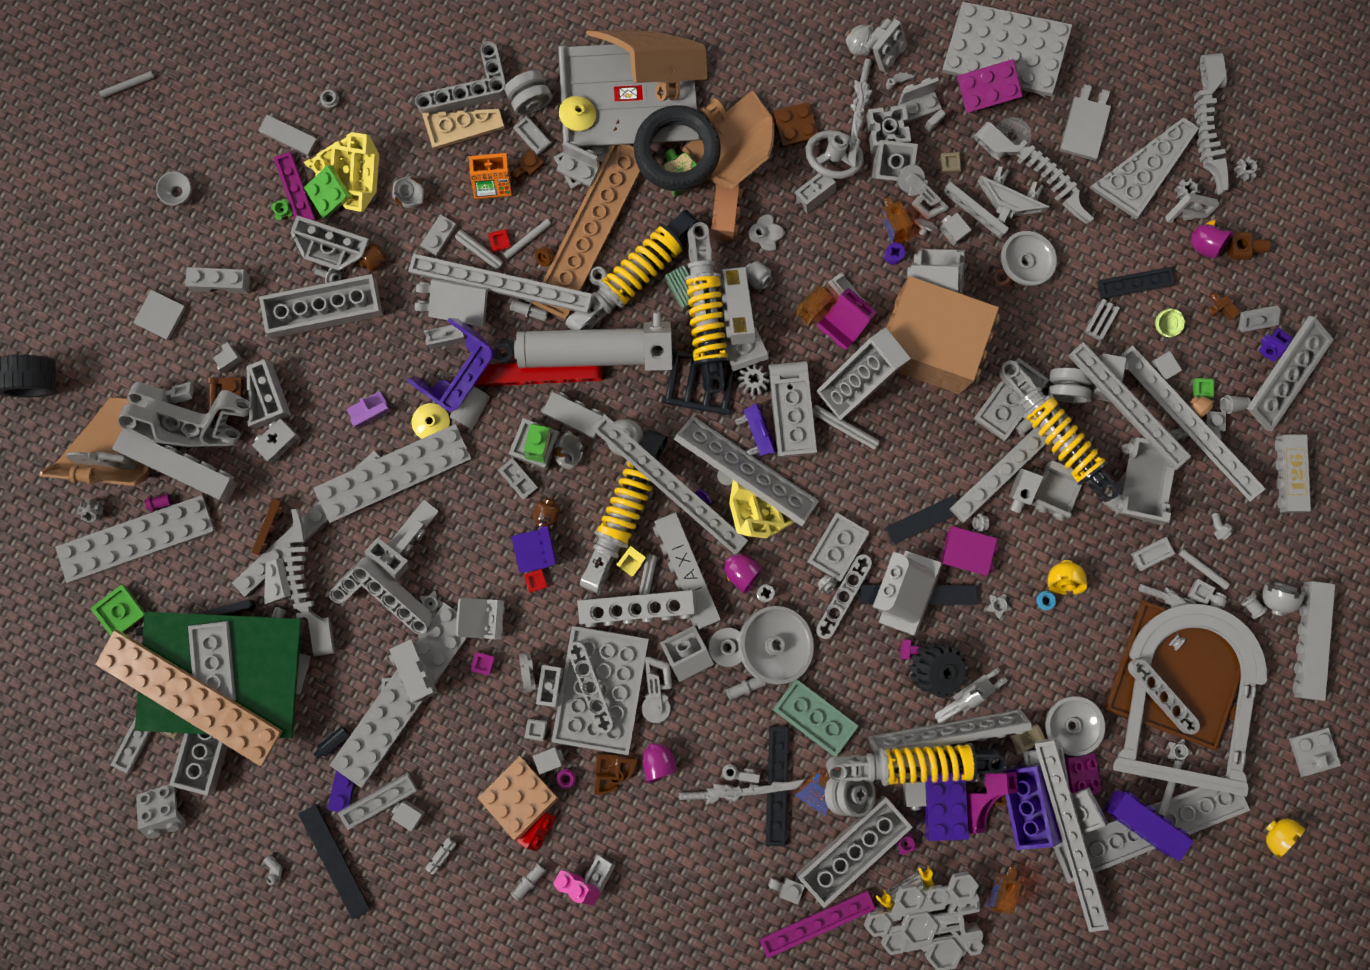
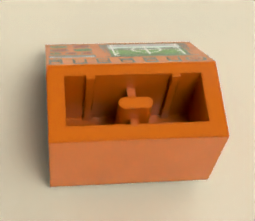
[469,153,512,200]

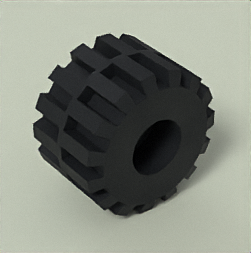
[909,642,969,698]

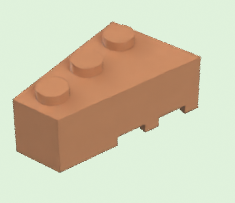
[710,184,742,242]

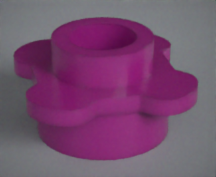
[895,832,917,855]

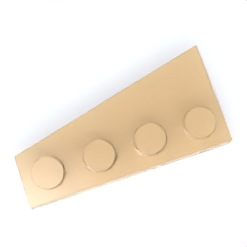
[422,109,505,150]

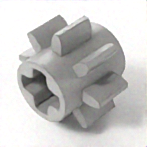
[1234,156,1260,182]
[1174,178,1200,200]
[77,498,104,522]

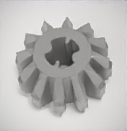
[737,364,770,397]

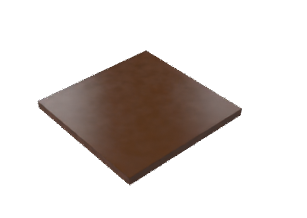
[1104,600,1241,751]

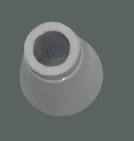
[1220,395,1251,414]

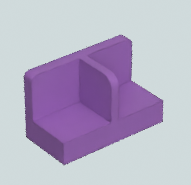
[347,392,391,429]

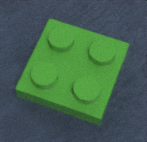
[304,165,351,219]
[90,584,145,636]

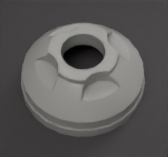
[156,172,192,206]

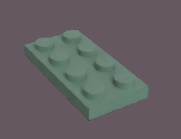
[772,679,858,757]

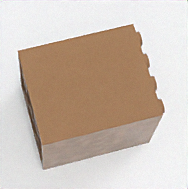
[886,276,1000,394]

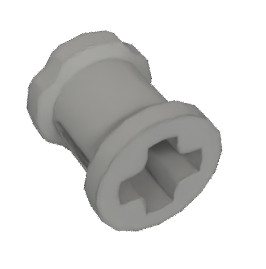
[757,584,775,602]
[1241,593,1268,619]

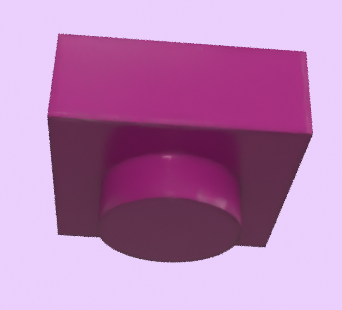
[470,652,495,676]

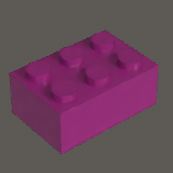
[957,59,1024,113]

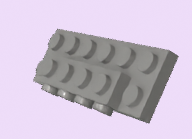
[1247,316,1334,432]

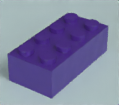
[1003,764,1063,850]
[924,772,969,841]
[1102,790,1194,861]

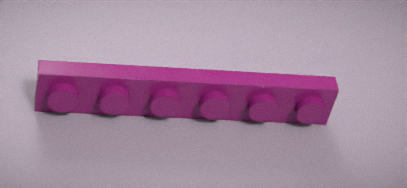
[759,890,876,958]

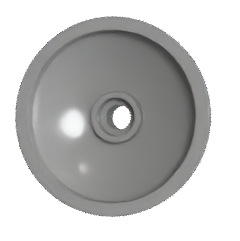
[1001,231,1057,286]
[1045,696,1105,756]

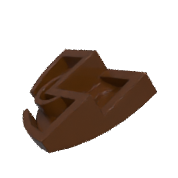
[594,752,637,795]

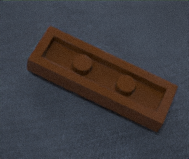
[251,498,283,555]

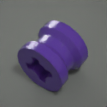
[884,243,905,265]

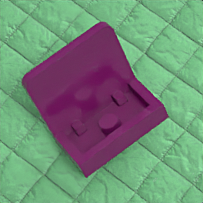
[1064,753,1101,794]

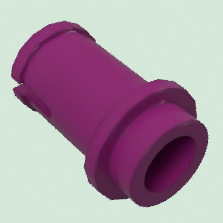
[145,494,172,512]

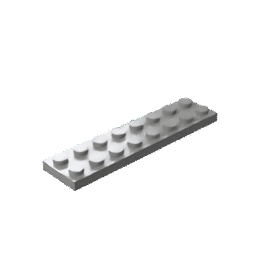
[674,415,819,526]
[313,424,471,523]
[55,495,216,583]
[868,709,1032,755]

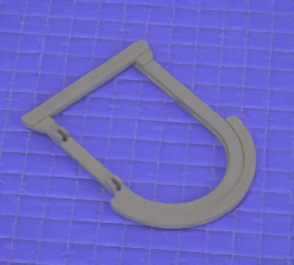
[1113,604,1267,796]

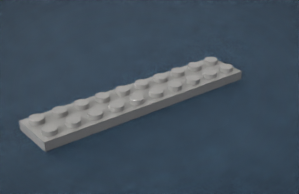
[329,603,468,788]
[1053,775,1250,883]

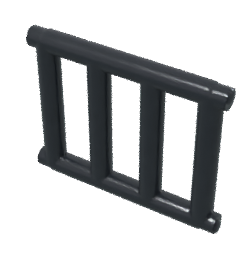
[662,349,736,415]

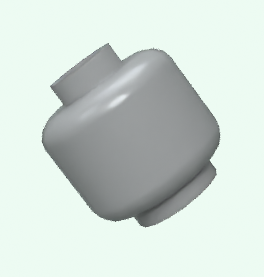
[745,261,772,290]

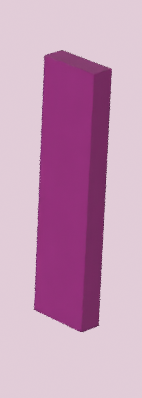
[273,151,316,221]

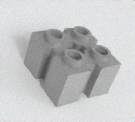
[866,105,911,153]

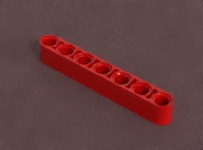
[474,363,603,387]

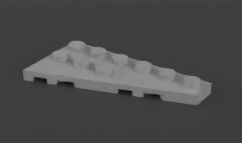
[1090,118,1199,219]

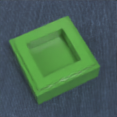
[1193,378,1214,399]

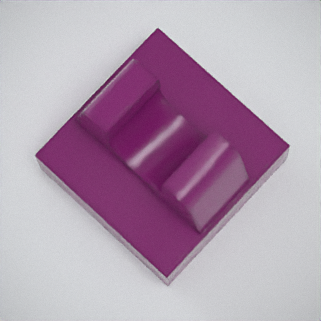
[900,639,919,660]

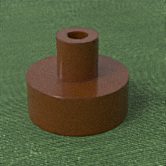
[535,246,555,267]

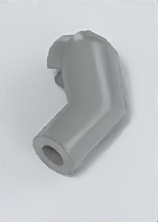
[263,854,282,885]

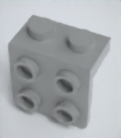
[456,598,505,640]
[136,784,186,839]

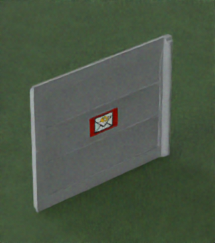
[558,44,699,147]

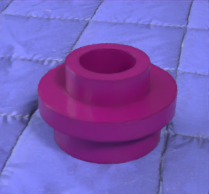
[556,769,576,789]

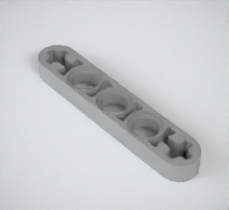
[816,555,872,639]
[568,642,613,733]
[1128,659,1200,734]

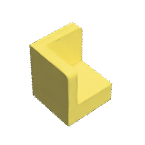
[617,546,646,576]

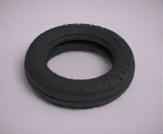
[634,105,721,192]

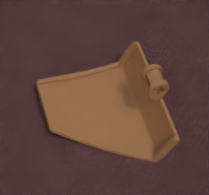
[586,30,707,101]
[682,91,774,189]
[40,397,150,486]

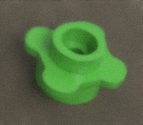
[271,199,293,221]

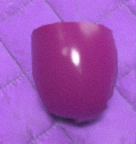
[1191,220,1234,259]
[724,553,762,594]
[643,743,677,784]

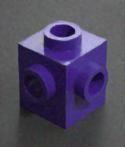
[1258,327,1294,362]

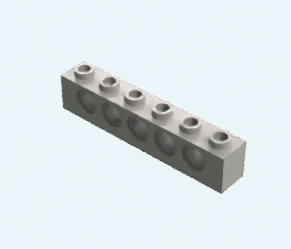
[577,590,697,627]

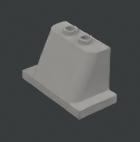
[873,551,943,636]

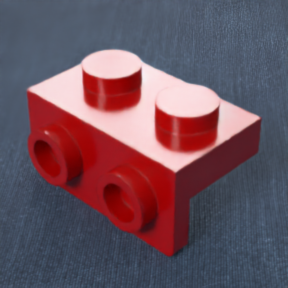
[516,812,556,851]

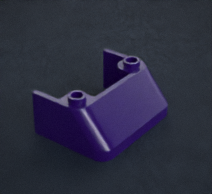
[407,318,494,411]

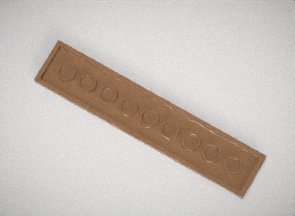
[532,144,641,321]
[95,630,283,766]

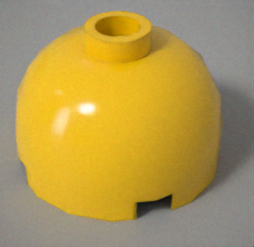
[1047,560,1087,595]
[1266,818,1306,858]

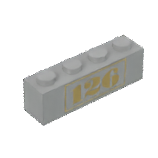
[1275,435,1311,513]

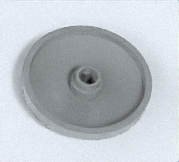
[738,606,814,685]

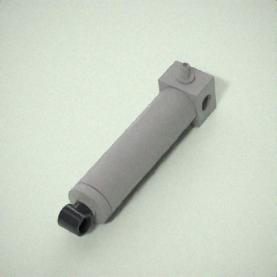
[493,312,672,371]

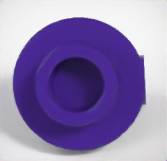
[694,487,714,506]

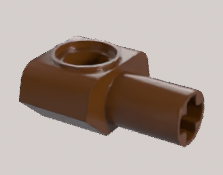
[1227,232,1270,260]

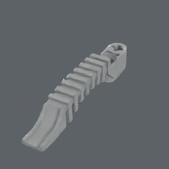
[1194,53,1228,195]
[974,122,1094,224]
[283,509,335,656]

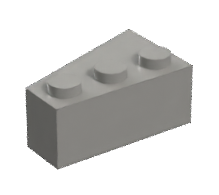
[247,359,291,429]
[389,639,438,703]

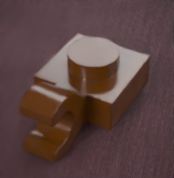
[511,149,544,181]

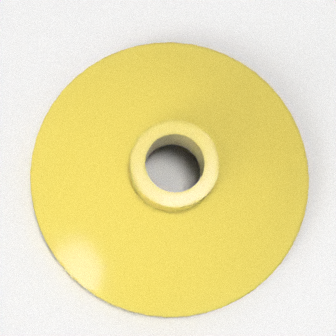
[559,96,596,131]
[412,403,450,439]

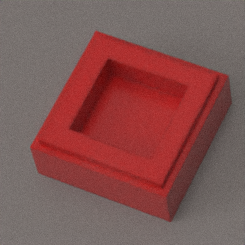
[488,229,511,253]
[524,569,548,593]

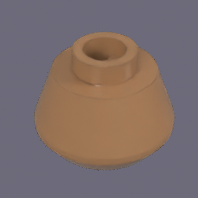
[1188,395,1214,418]

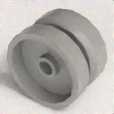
[504,70,553,116]
[1048,368,1093,403]
[825,778,875,817]

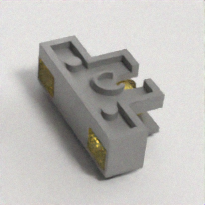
[720,267,755,345]

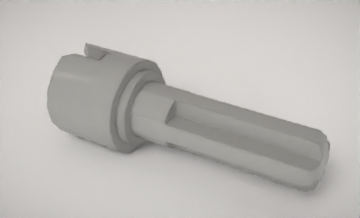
[935,683,987,723]

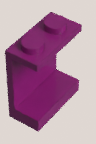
[817,287,877,350]
[940,526,998,577]

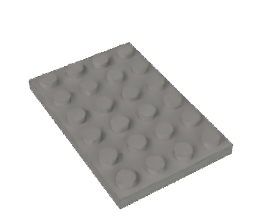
[942,2,1072,97]
[552,626,649,755]

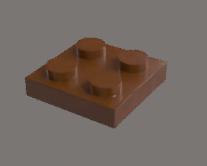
[773,102,818,148]

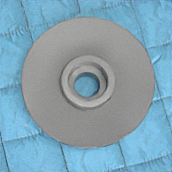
[709,628,742,667]

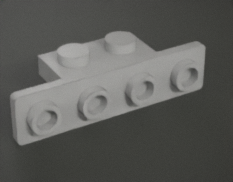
[387,500,439,557]

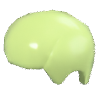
[1155,308,1185,337]

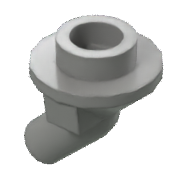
[314,267,342,283]
[1212,513,1233,540]

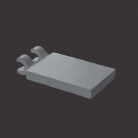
[1059,84,1111,161]
[415,278,488,327]

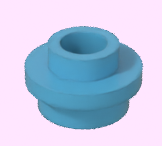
[1036,591,1056,610]

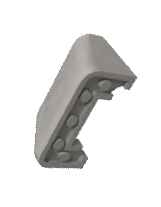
[907,248,965,294]
[1116,437,1175,525]

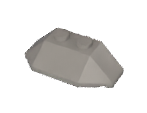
[290,215,369,271]

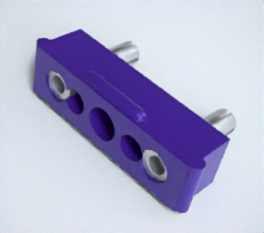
[735,404,777,456]

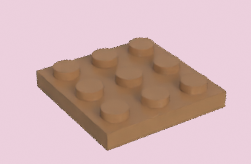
[478,756,559,841]

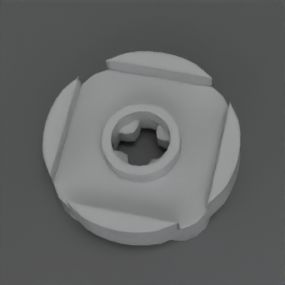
[519,653,536,693]

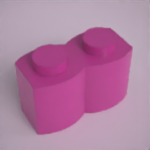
[553,871,601,906]

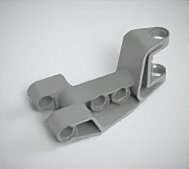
[118,382,251,447]

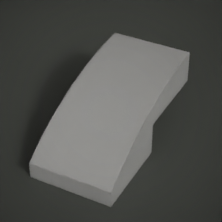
[498,458,538,500]

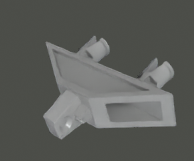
[978,166,1049,224]

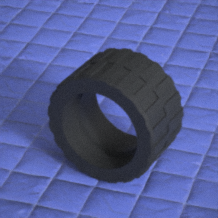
[0,355,56,398]

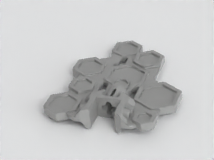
[864,871,984,970]

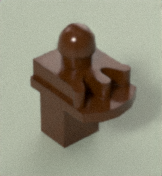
[1208,292,1240,321]

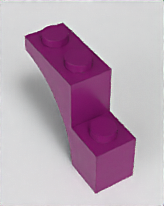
[966,772,1018,834]

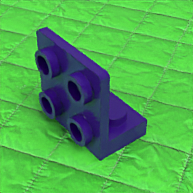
[512,526,557,573]

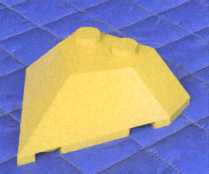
[304,132,379,212]
[729,480,795,538]

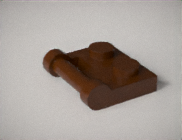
[207,377,243,417]

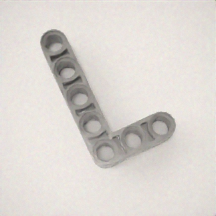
[415,41,506,114]
[329,557,434,635]

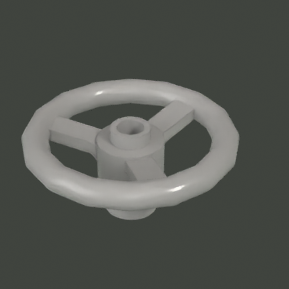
[805,130,864,179]

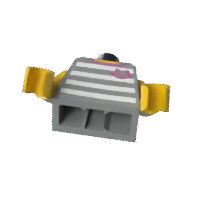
[876,865,934,917]

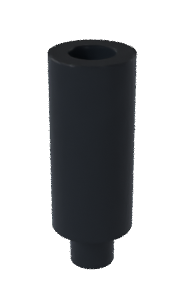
[314,726,350,759]

